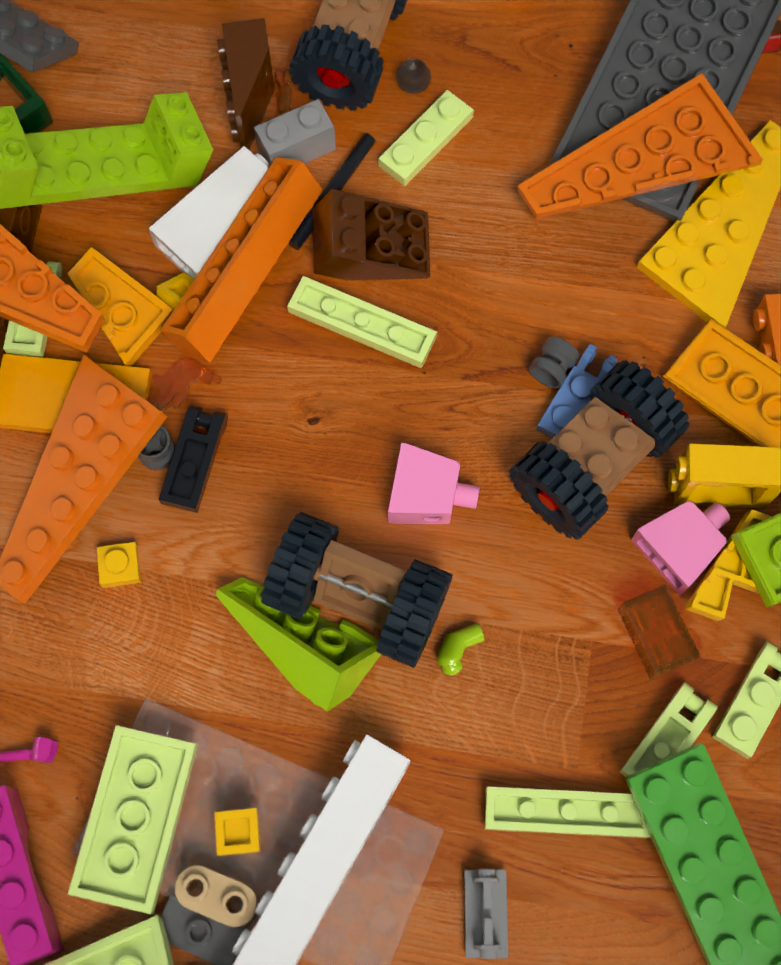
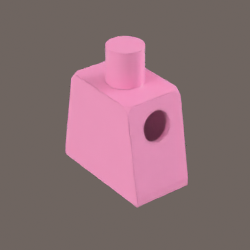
[388,443,480,524]
[631,501,730,596]

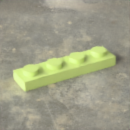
[287,276,437,369]
[485,786,651,838]

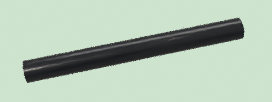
[288,133,376,250]

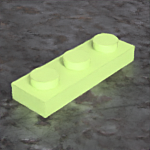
[378,90,474,186]

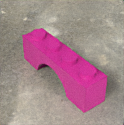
[0,785,64,965]

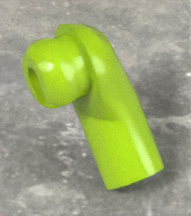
[437,623,485,676]

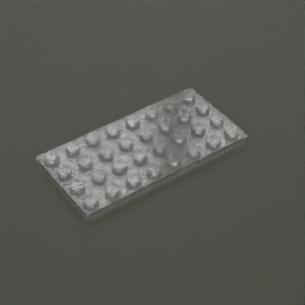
[71,698,445,965]

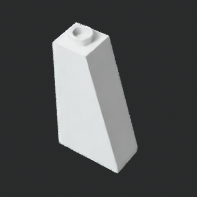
[149,146,270,279]

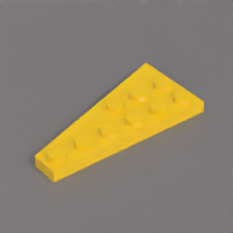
[637,120,781,328]

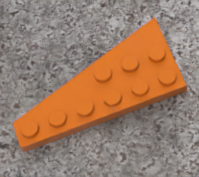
[517,73,763,219]
[0,224,105,353]
[0,355,168,604]

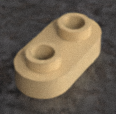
[175,866,258,927]

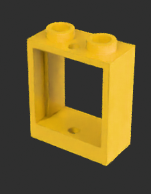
[668,443,781,509]

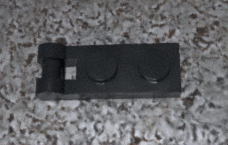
[159,405,228,513]

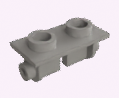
[464,869,508,959]

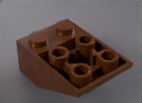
[217,18,275,151]
[313,189,431,280]

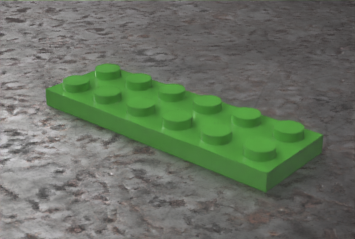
[625,743,781,965]

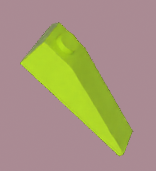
[216,577,381,712]

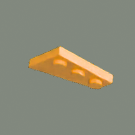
[67,247,174,367]

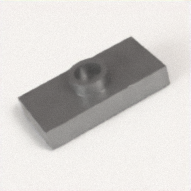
[160,895,248,965]

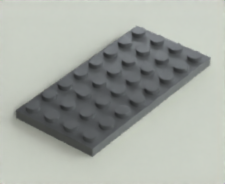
[550,0,781,222]

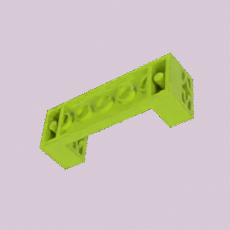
[0,92,213,209]

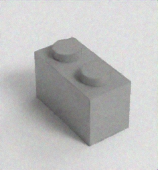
[254,99,336,165]

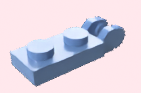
[536,344,618,439]

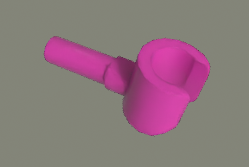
[0,737,58,763]

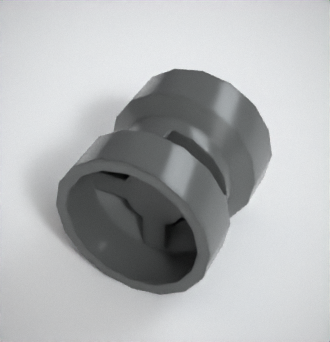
[529,336,580,389]
[138,425,175,471]

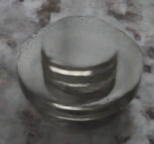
[396,59,431,94]

